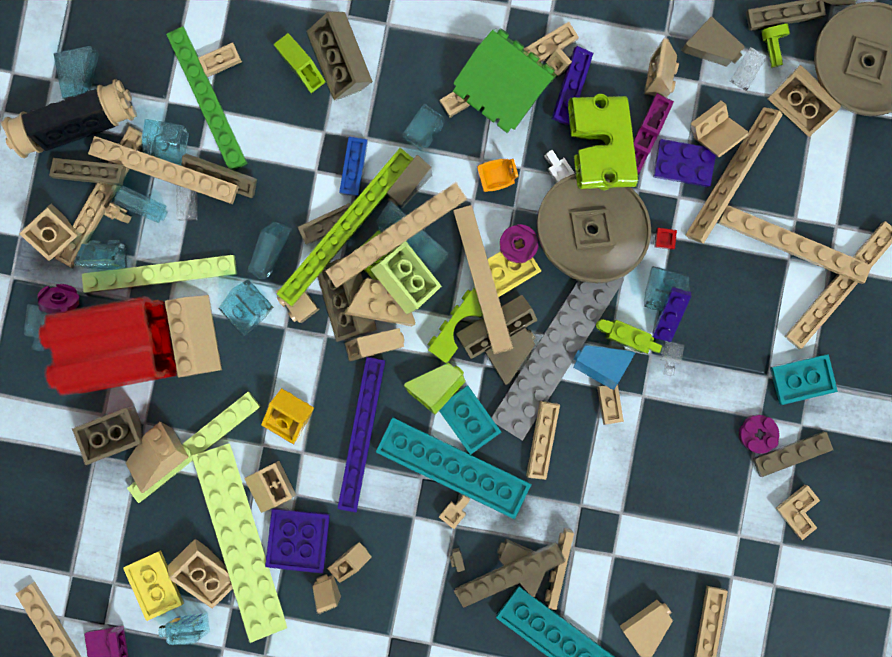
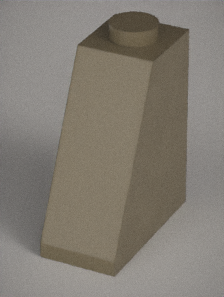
[681,16,745,67]
[387,155,432,208]
[485,328,536,385]
[497,539,546,597]

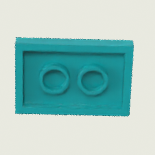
[770,354,838,405]
[439,385,501,455]

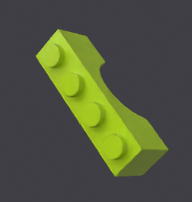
[427,288,483,364]

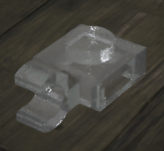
[660,341,685,376]

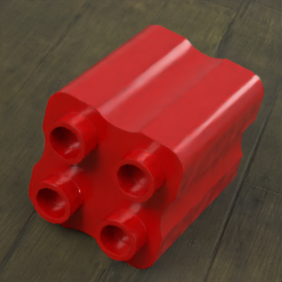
[39,297,177,395]

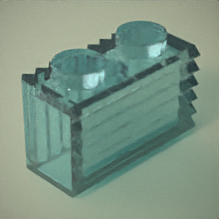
[402,104,444,151]

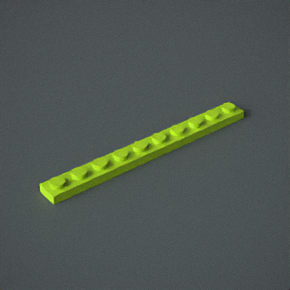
[276,148,414,307]

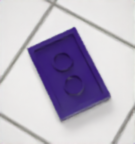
[653,139,716,187]

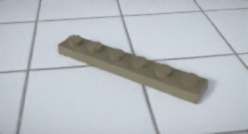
[454,542,565,608]

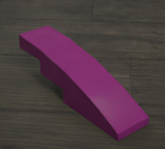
[633,94,674,174]

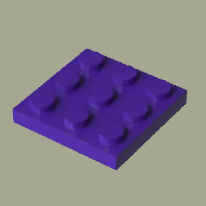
[265,508,330,573]

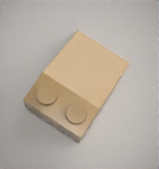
[644,38,679,98]
[126,422,189,493]
[167,539,233,609]

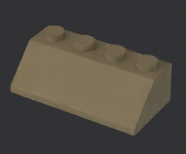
[307,12,373,100]
[318,258,377,342]

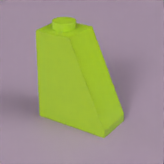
[273,33,325,93]
[404,363,466,415]

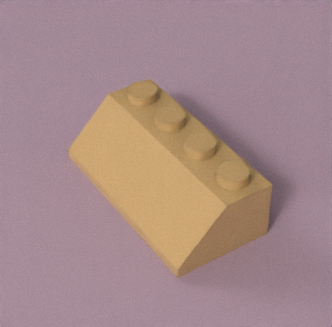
[165,295,222,377]

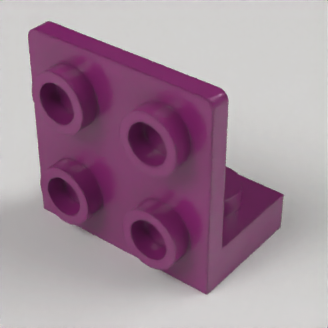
[84,625,128,657]

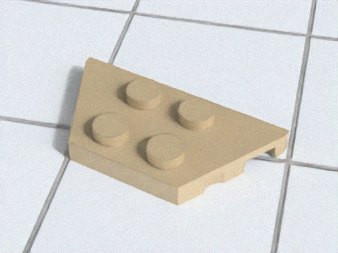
[345,278,415,327]

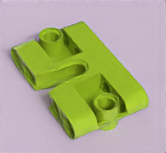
[568,94,638,191]

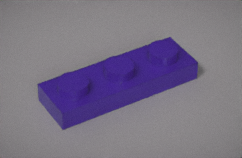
[652,287,691,342]

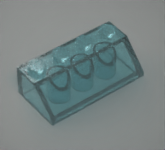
[376,201,449,274]

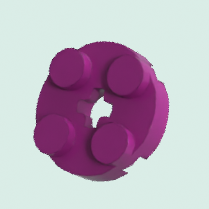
[500,224,538,263]
[37,284,79,314]
[739,415,780,454]

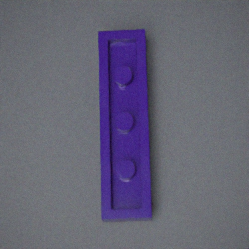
[551,46,594,126]

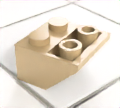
[244,461,296,513]

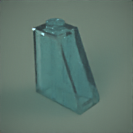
[53,46,99,100]
[112,185,168,223]
[248,221,292,279]

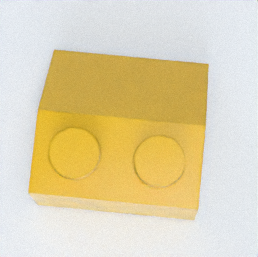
[261,388,314,444]

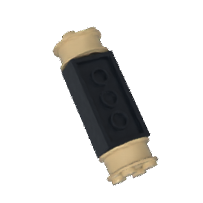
[1,79,137,158]

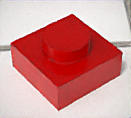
[654,228,677,250]

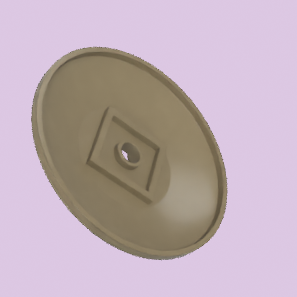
[814,2,892,116]
[537,174,651,283]

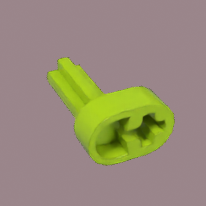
[761,24,790,68]

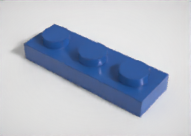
[339,137,368,197]

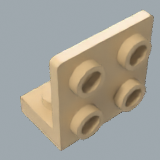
[690,101,749,157]

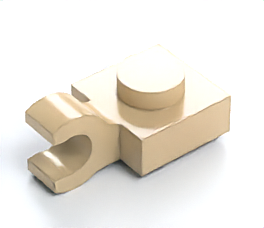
[104,202,132,223]
[439,495,470,529]

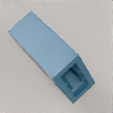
[573,345,635,390]

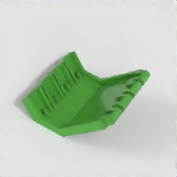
[453,28,557,133]

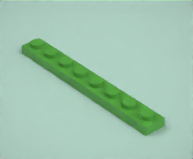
[166,26,248,170]

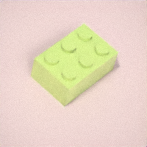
[370,241,442,314]

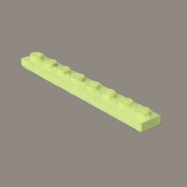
[82,255,237,293]
[127,392,261,503]

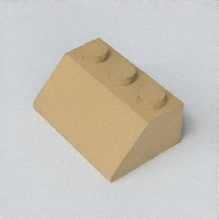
[768,65,841,137]

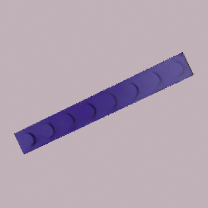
[337,357,386,512]

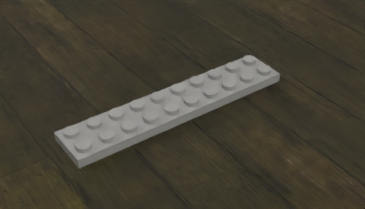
[491,278,624,441]

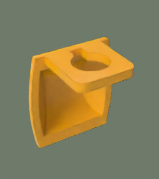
[477,158,518,192]

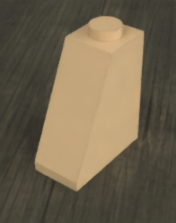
[345,328,404,361]
[620,600,673,657]

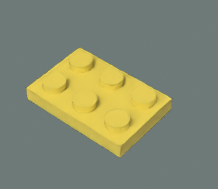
[487,239,541,297]
[123,550,184,621]

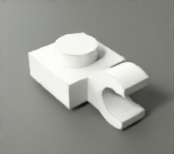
[544,150,575,183]

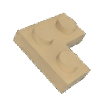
[775,485,820,540]

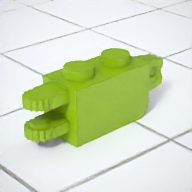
[595,319,662,354]

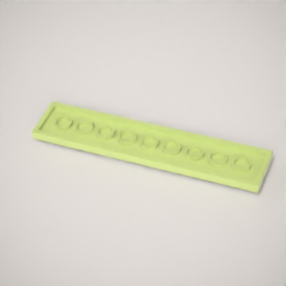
[192,443,287,643]

